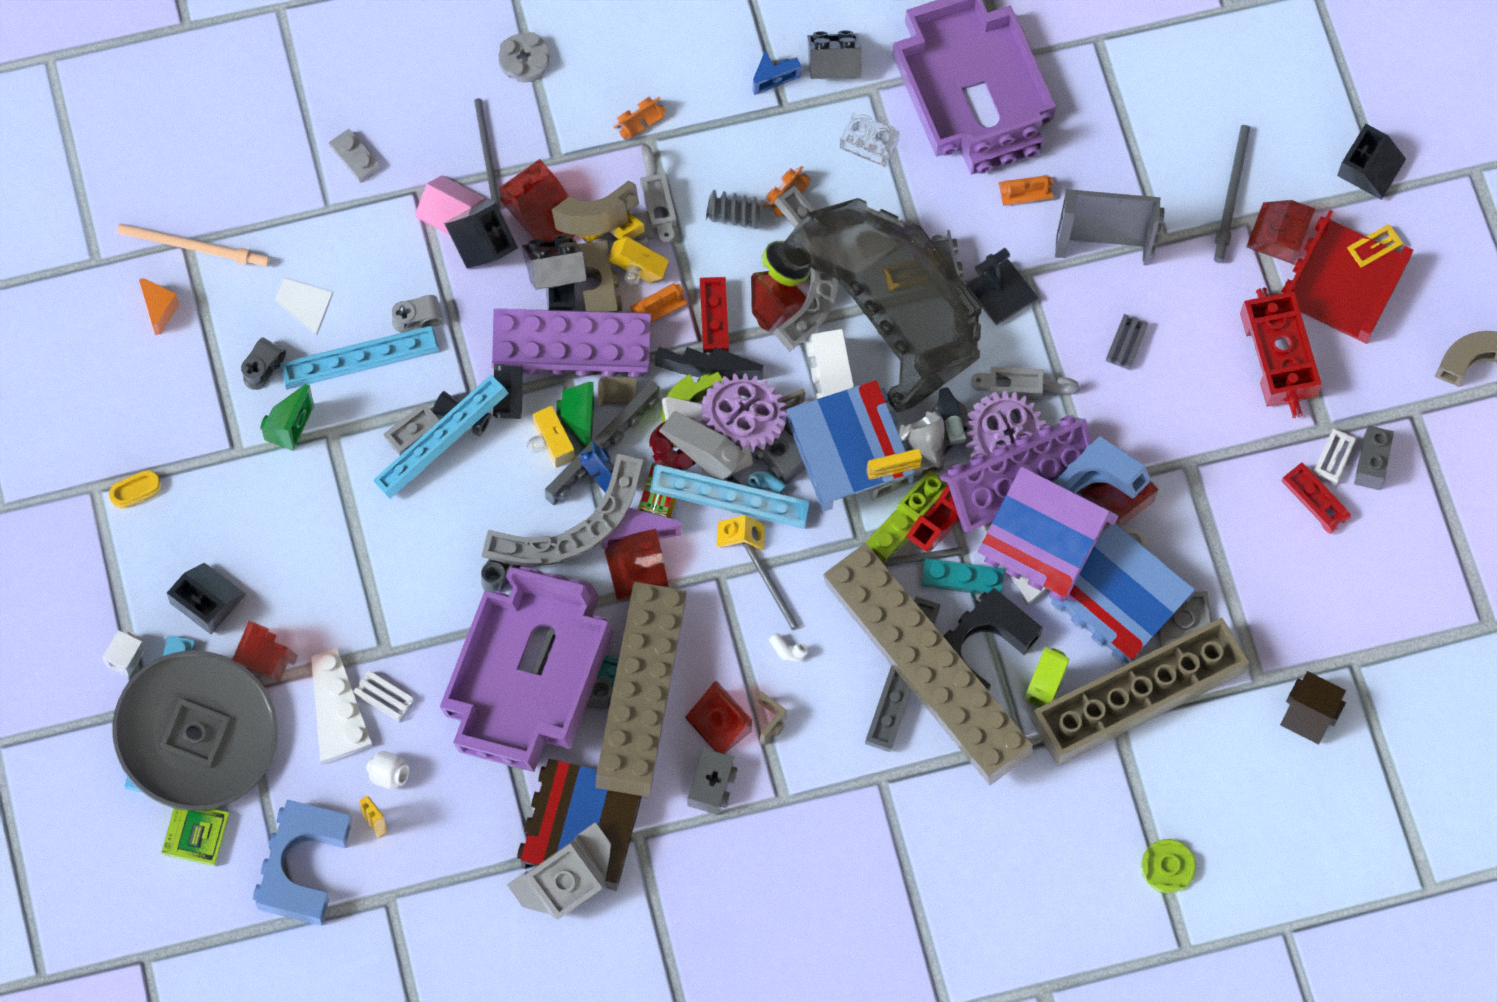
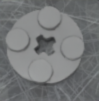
[498,32,549,83]

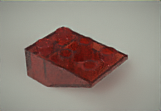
[499,159,576,241]

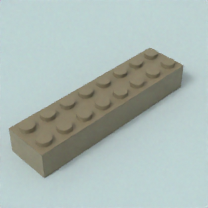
[595,582,687,797]
[1031,617,1249,766]

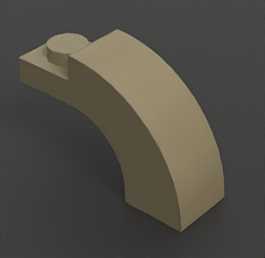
[552,180,639,236]

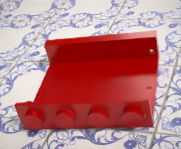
[1281,210,1414,344]

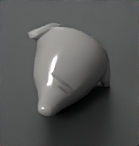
[899,411,944,468]

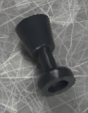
[432,391,491,437]

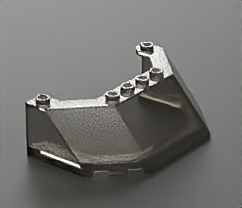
[776,198,982,413]

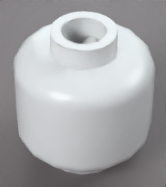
[366,751,409,790]

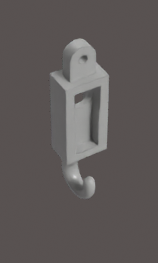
[640,145,677,244]
[971,367,1079,400]

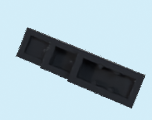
[655,347,764,381]

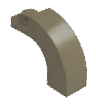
[1435,331,1497,387]

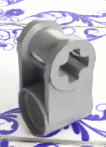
[392,295,443,333]

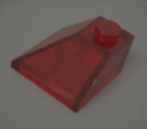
[751,270,806,332]
[604,529,669,600]

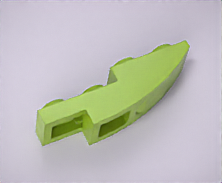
[865,470,948,563]

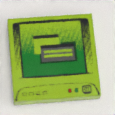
[161,809,230,867]

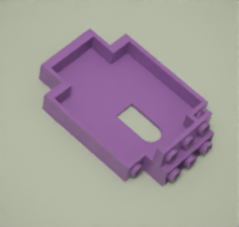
[892,0,1056,175]
[440,567,614,772]

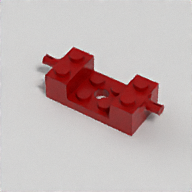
[1240,287,1322,418]

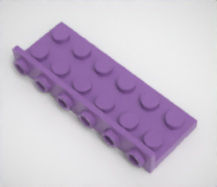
[491,308,651,377]
[940,415,1093,532]

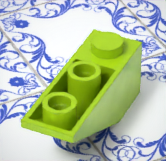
[1024,647,1070,708]

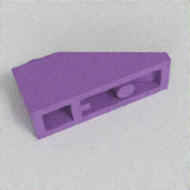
[601,508,681,549]

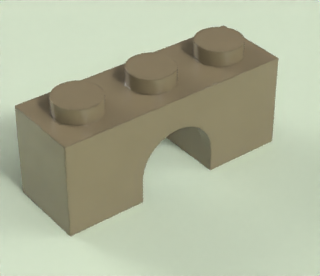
[578,240,622,312]

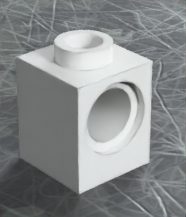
[102,630,145,677]

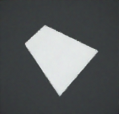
[275,278,332,335]

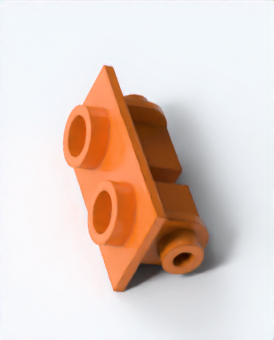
[612,96,666,140]
[762,166,811,217]
[998,175,1053,206]
[630,283,688,323]

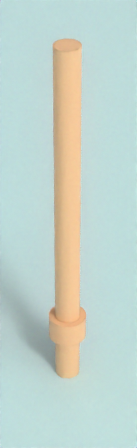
[117,224,270,267]

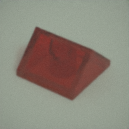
[685,681,752,754]

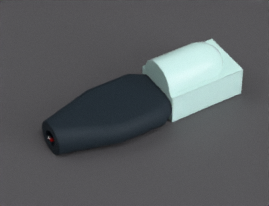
[938,387,966,445]

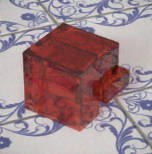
[232,621,298,683]

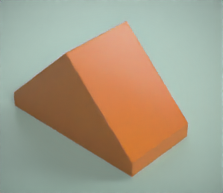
[139,278,179,336]

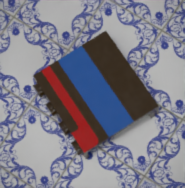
[517,758,642,891]

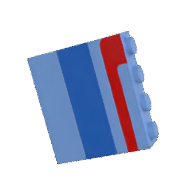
[786,380,916,512]
[1050,523,1195,664]

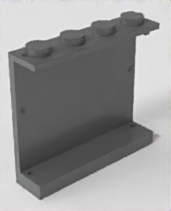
[1055,189,1165,266]

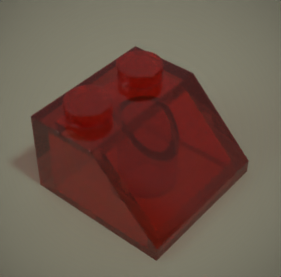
[1246,200,1316,265]
[1081,481,1159,527]

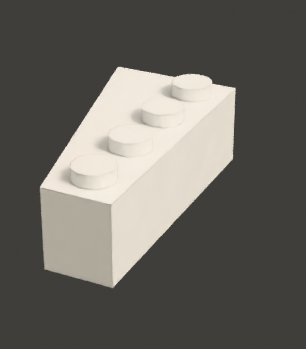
[806,329,854,399]

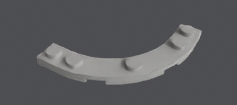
[773,186,839,352]
[482,454,643,566]

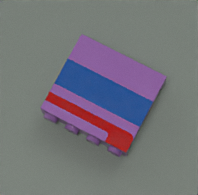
[977,467,1118,602]

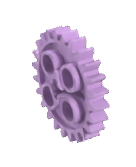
[700,373,787,453]
[964,391,1046,457]

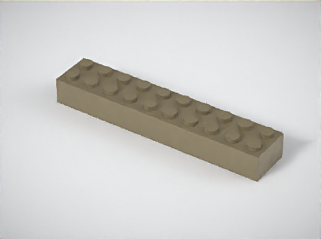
[823,543,1033,786]

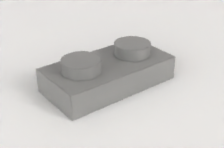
[329,129,380,183]
[383,403,440,456]

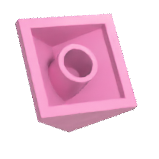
[415,175,486,235]

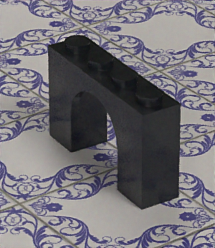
[943,587,1043,692]

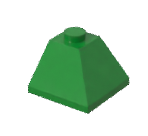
[556,382,595,449]
[260,384,314,451]

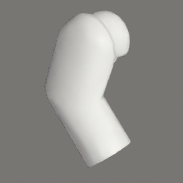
[769,633,808,662]

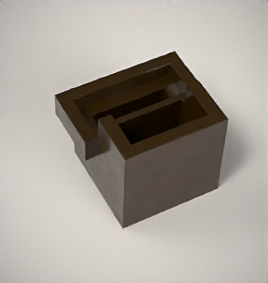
[1280,671,1346,745]

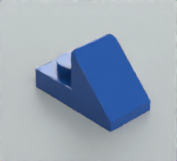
[752,51,801,95]

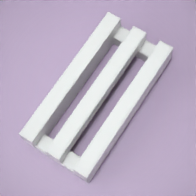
[1313,428,1357,486]
[353,670,414,722]

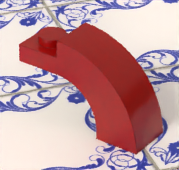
[905,485,959,552]

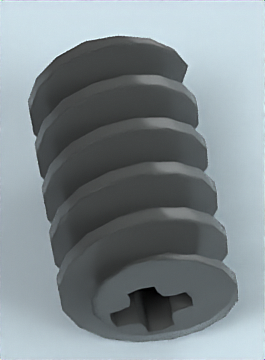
[706,189,761,229]

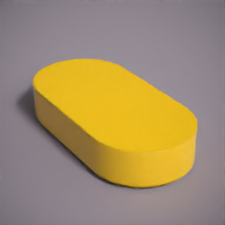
[109,470,161,509]

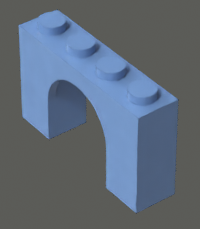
[1053,436,1151,499]
[253,799,352,926]

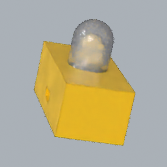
[608,236,669,286]
[527,405,575,468]

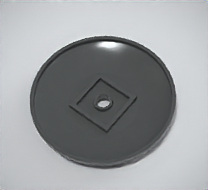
[112,650,278,811]

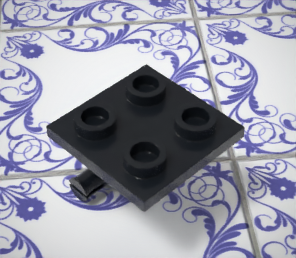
[966,247,1038,325]

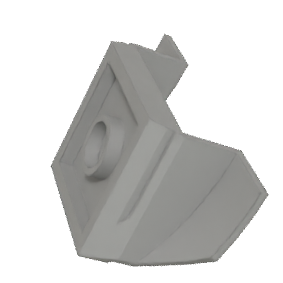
[507,822,611,920]

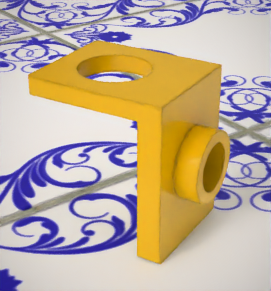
[716,515,766,550]

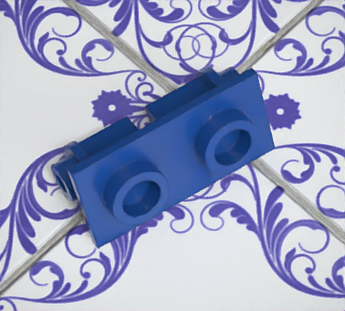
[579,441,614,493]

